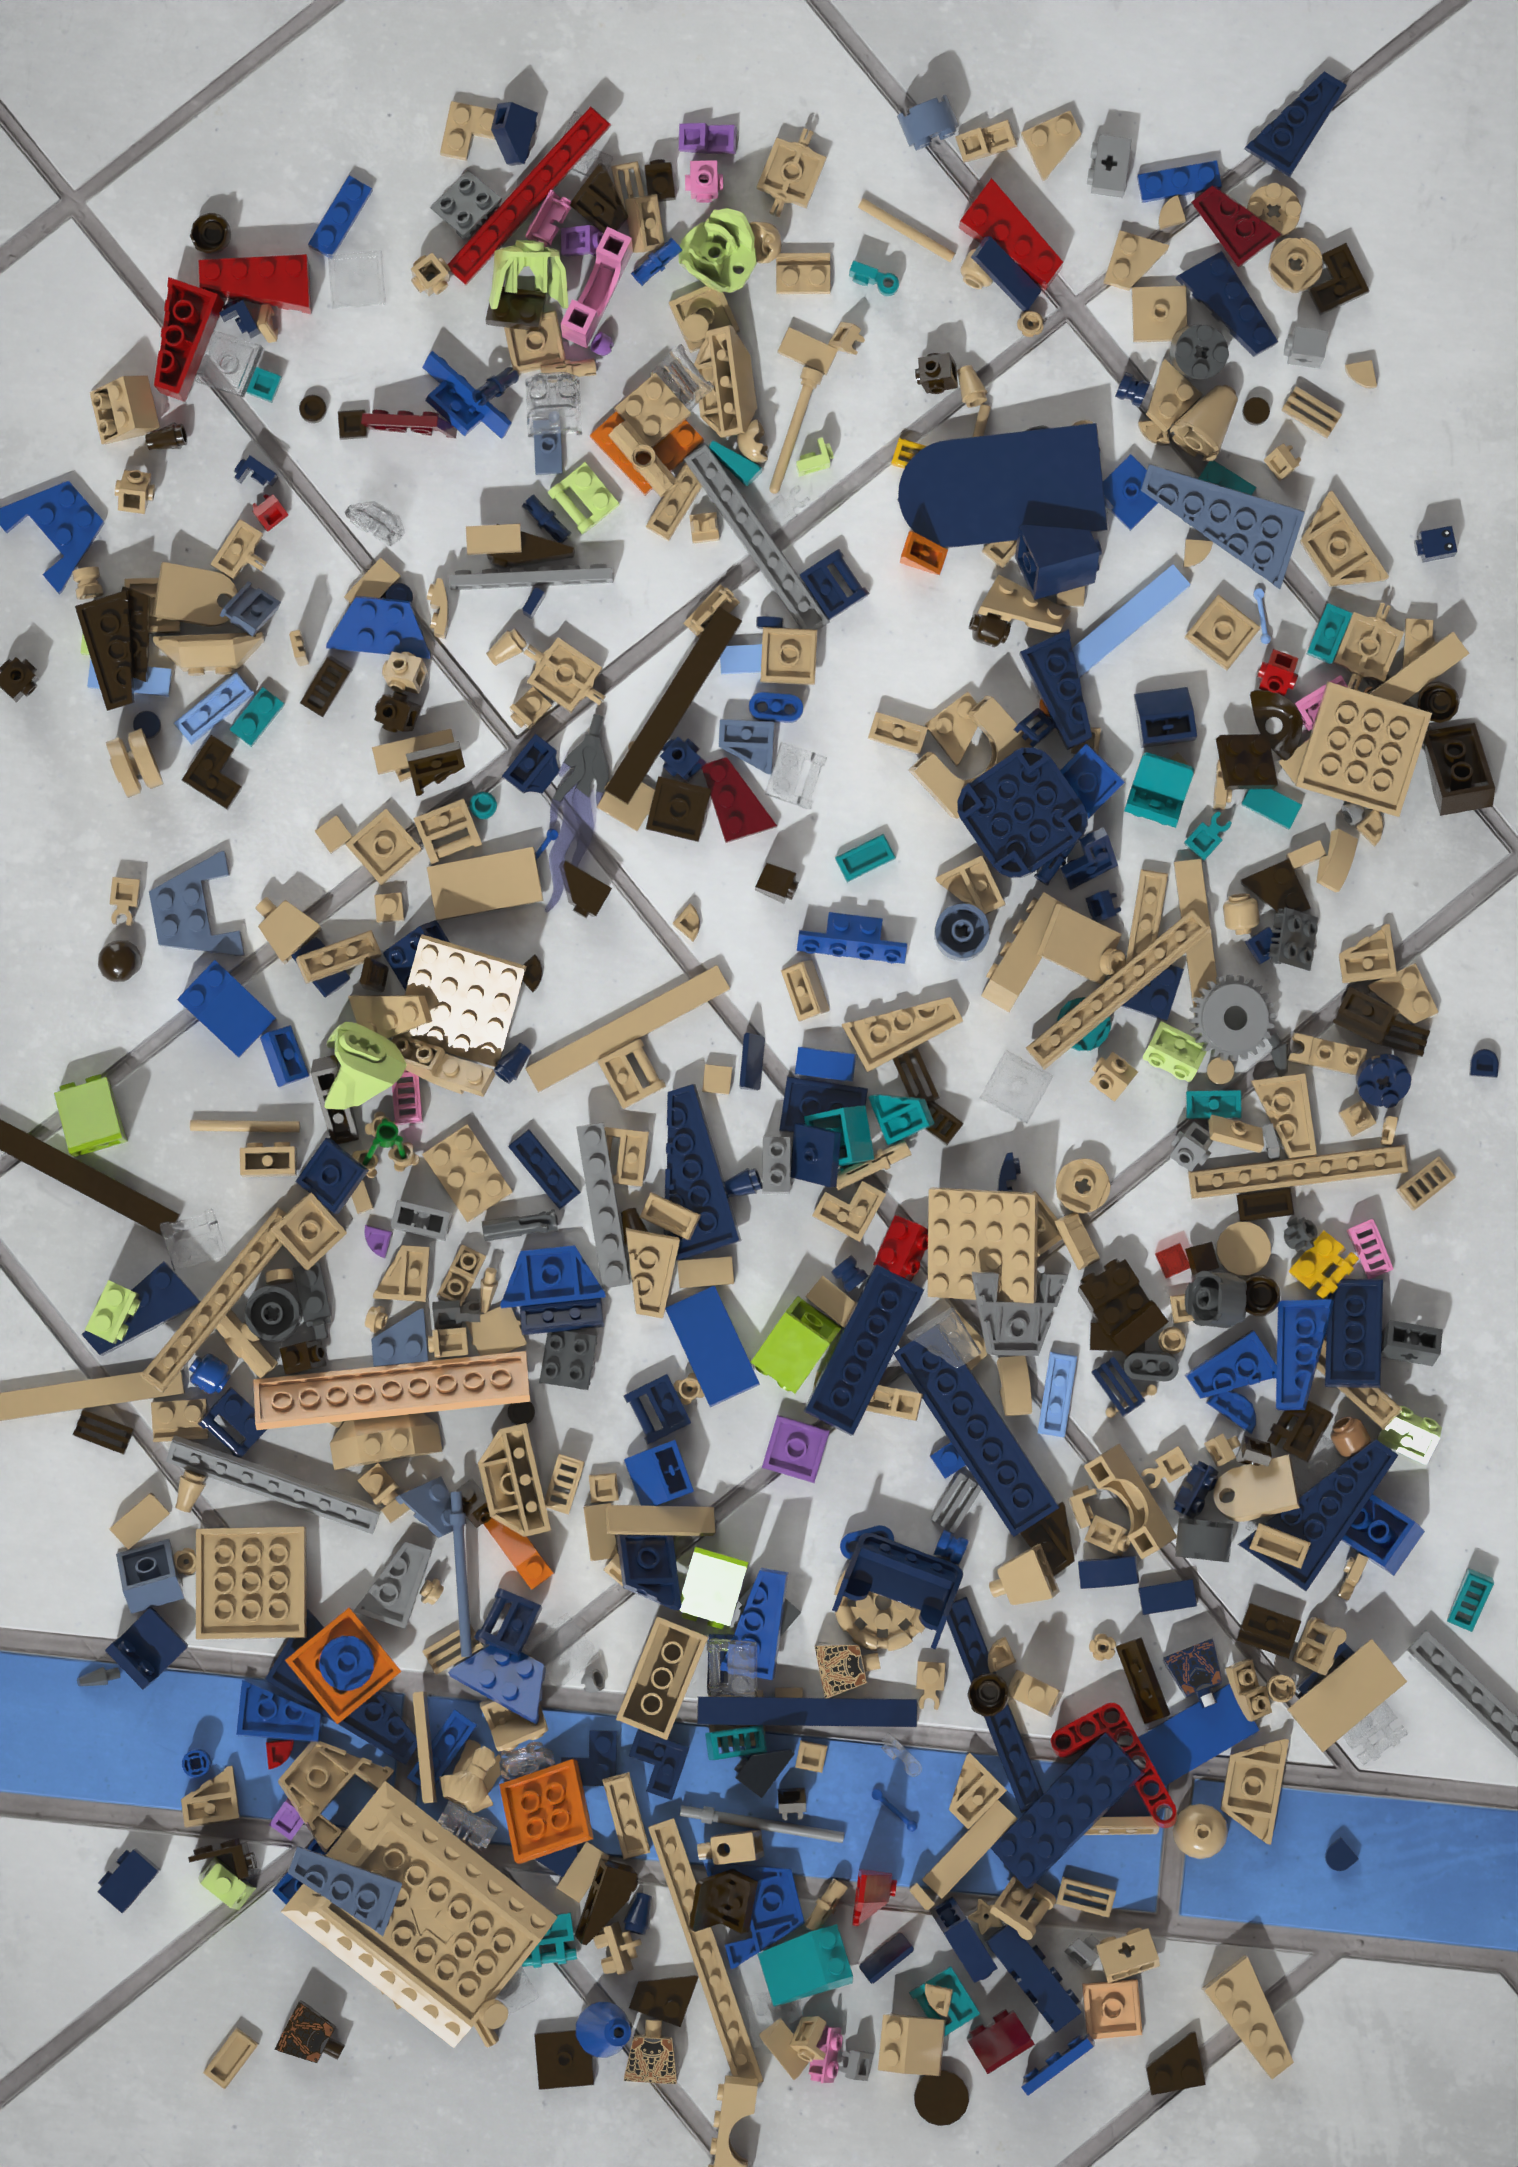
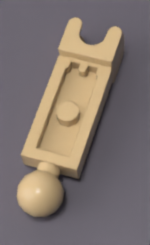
[1288,1033,1380,1076]

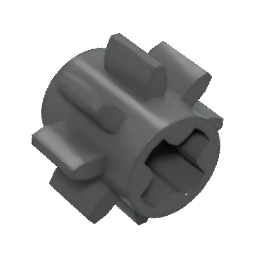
[1284,1217,1317,1252]

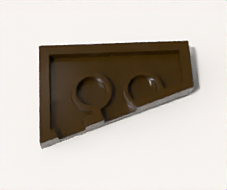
[121,586,150,682]

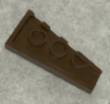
[75,590,135,711]

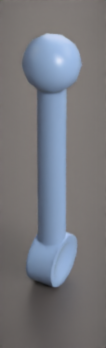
[1253,588,1271,644]

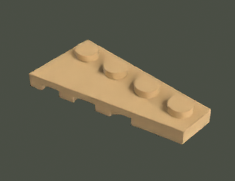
[842,997,963,1073]

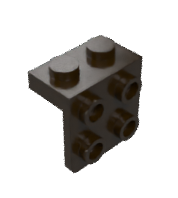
[188,1838,257,1880]
[689,1869,758,1934]

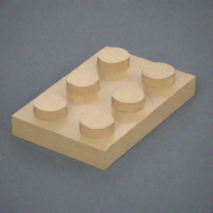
[422,1124,513,1223]

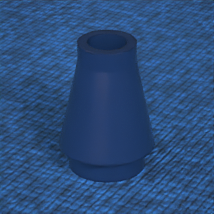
[493,1042,532,1084]
[725,1168,763,1197]
[623,1892,652,1935]

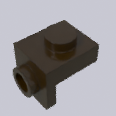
[279,1340,327,1375]
[456,1478,491,1528]

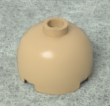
[1172,1803,1228,1859]

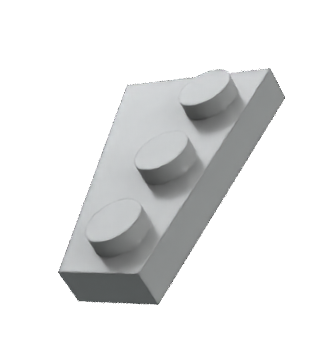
[353,1542,432,1629]

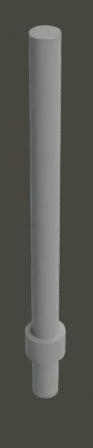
[680,1805,844,1843]

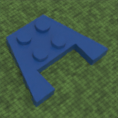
[0,481,104,595]
[705,1862,805,1969]

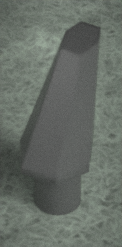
[1268,1033,1288,1077]
[77,1667,120,1686]

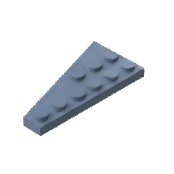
[1141,464,1305,589]

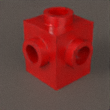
[1257,649,1299,697]

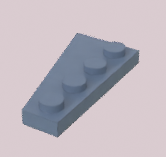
[288,1846,402,1936]

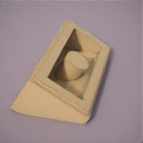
[625,194,664,253]
[781,960,829,1021]
[109,1493,170,1550]
[583,1503,618,1561]
[759,2018,809,2080]

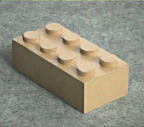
[616,1616,708,1740]

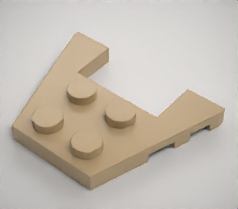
[278,1741,394,1853]

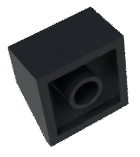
[734,1749,795,1798]

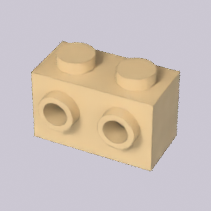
[240,1142,297,1177]

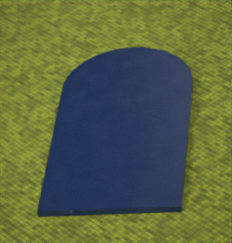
[897,423,1108,547]

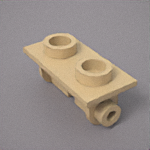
[683,584,740,638]

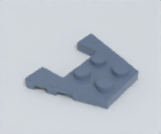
[149,851,245,956]

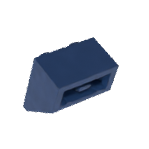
[1134,687,1197,748]

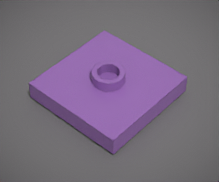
[762,1415,830,1483]

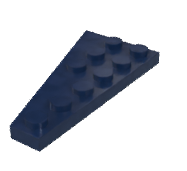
[664,1084,742,1262]
[1237,1439,1398,1591]
[265,1608,417,1765]

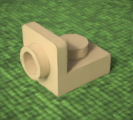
[509,687,552,730]
[1068,1485,1097,1529]
[1084,1515,1131,1556]
[789,2016,827,2062]

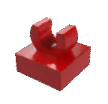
[252,494,288,532]

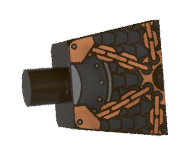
[275,2000,345,2063]

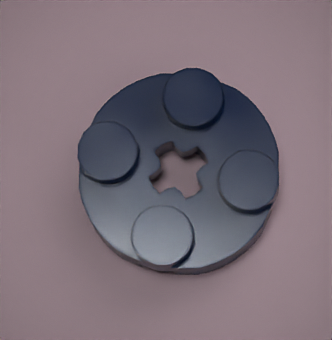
[1355,1054,1412,1108]

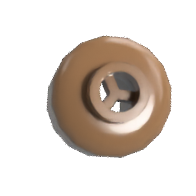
[1330,1416,1371,1457]

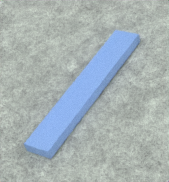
[1072,564,1191,678]

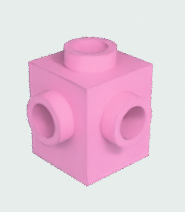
[685,160,723,203]

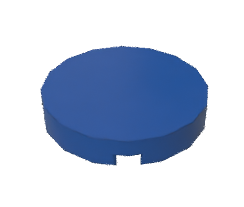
[319,1636,374,1691]

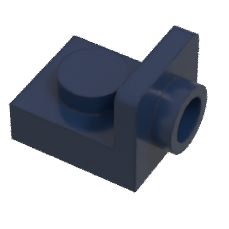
[219,300,260,338]
[234,455,278,487]

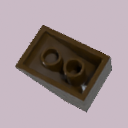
[1423,723,1495,816]

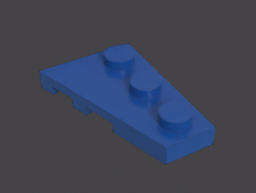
[1184,1330,1277,1399]
[236,1680,322,1742]

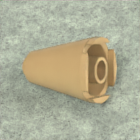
[1170,385,1238,461]

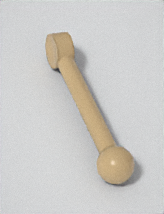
[1105,1385,1157,1418]

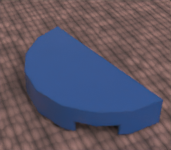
[1206,1392,1256,1434]

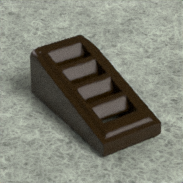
[300,656,353,717]
[360,957,389,992]
[916,1093,964,1146]

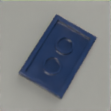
[779,1076,868,1133]

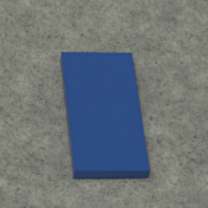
[665,1285,760,1407]
[1138,1683,1260,1786]

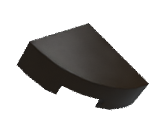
[523,955,542,993]

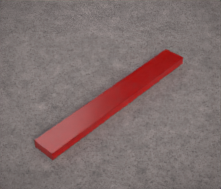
[447,106,611,286]

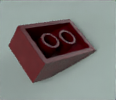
[967,2009,1035,2074]

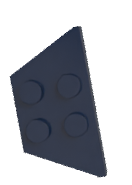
[617,1534,682,1610]

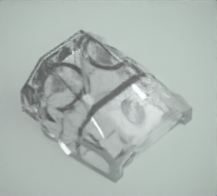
[525,372,582,437]
[345,501,405,547]

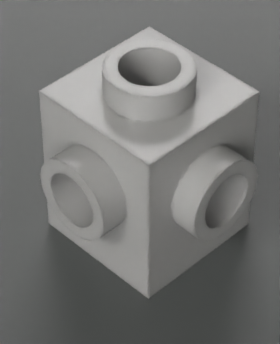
[1169,1122,1214,1172]

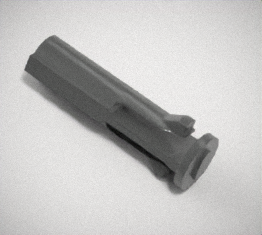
[481,1209,558,1241]

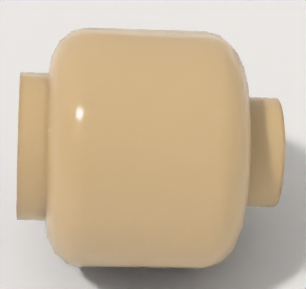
[961,249,993,289]
[1223,893,1260,935]

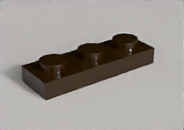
[1116,1637,1171,1724]

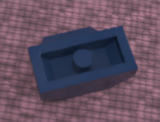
[502,734,560,794]

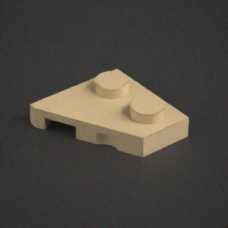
[1021,111,1081,181]
[1146,359,1203,433]
[925,692,978,767]
[1367,963,1439,1025]
[373,1245,430,1302]

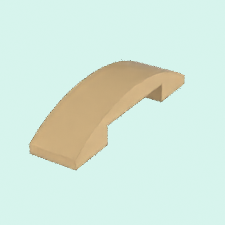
[813,1372,923,1421]

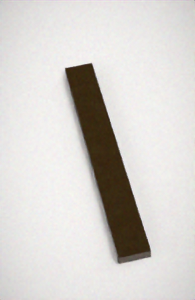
[605,607,742,805]
[0,1119,181,1239]

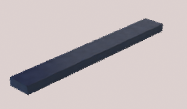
[947,1597,1044,1813]
[697,1696,917,1727]

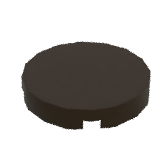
[914,2070,969,2126]

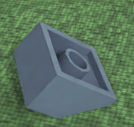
[116,1539,184,1614]

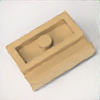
[776,253,830,294]
[151,1399,209,1442]

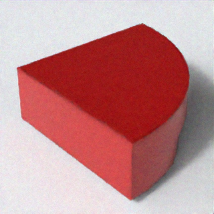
[266,1740,294,1769]

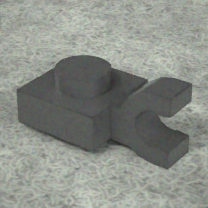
[432,1299,481,1329]

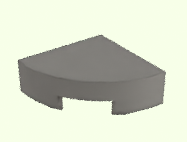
[1262,1123,1280,1161]

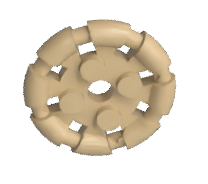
[834,1570,926,1651]

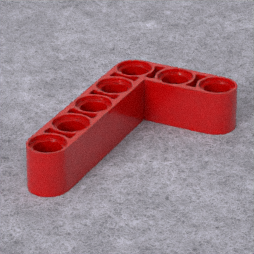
[1051,1703,1178,1828]

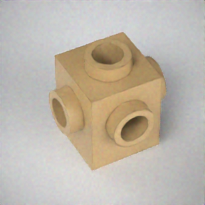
[411,253,450,296]
[115,470,155,514]
[382,651,428,694]
[1089,1052,1138,1102]

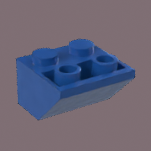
[624,1440,694,1506]

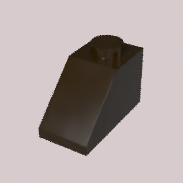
[559,860,612,919]

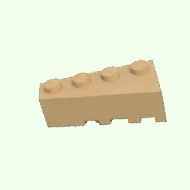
[981,892,1071,1012]
[1202,1955,1294,2079]

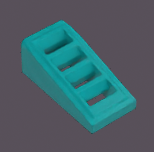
[709,441,762,487]
[1447,1568,1494,1632]
[705,1725,767,1760]

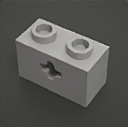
[1087,135,1132,198]
[1284,326,1328,368]
[762,1137,790,1194]
[390,1200,452,1241]

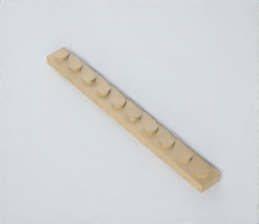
[648,1818,764,2083]

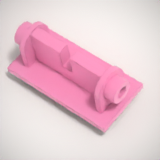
[525,190,571,247]
[808,2025,843,2083]

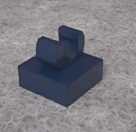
[1085,890,1121,923]

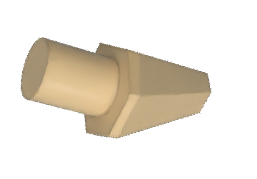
[480,1268,498,1313]

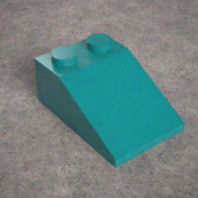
[757,1924,853,2007]

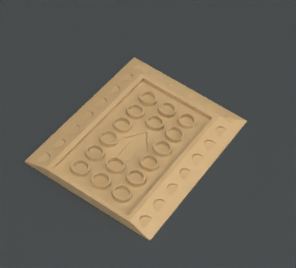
[281,1781,557,2048]

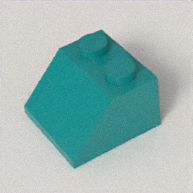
[804,1105,875,1166]

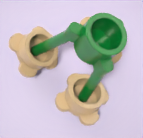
[352,1112,420,1178]

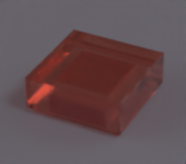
[1155,1243,1190,1279]

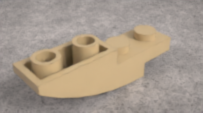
[392,1035,495,1097]

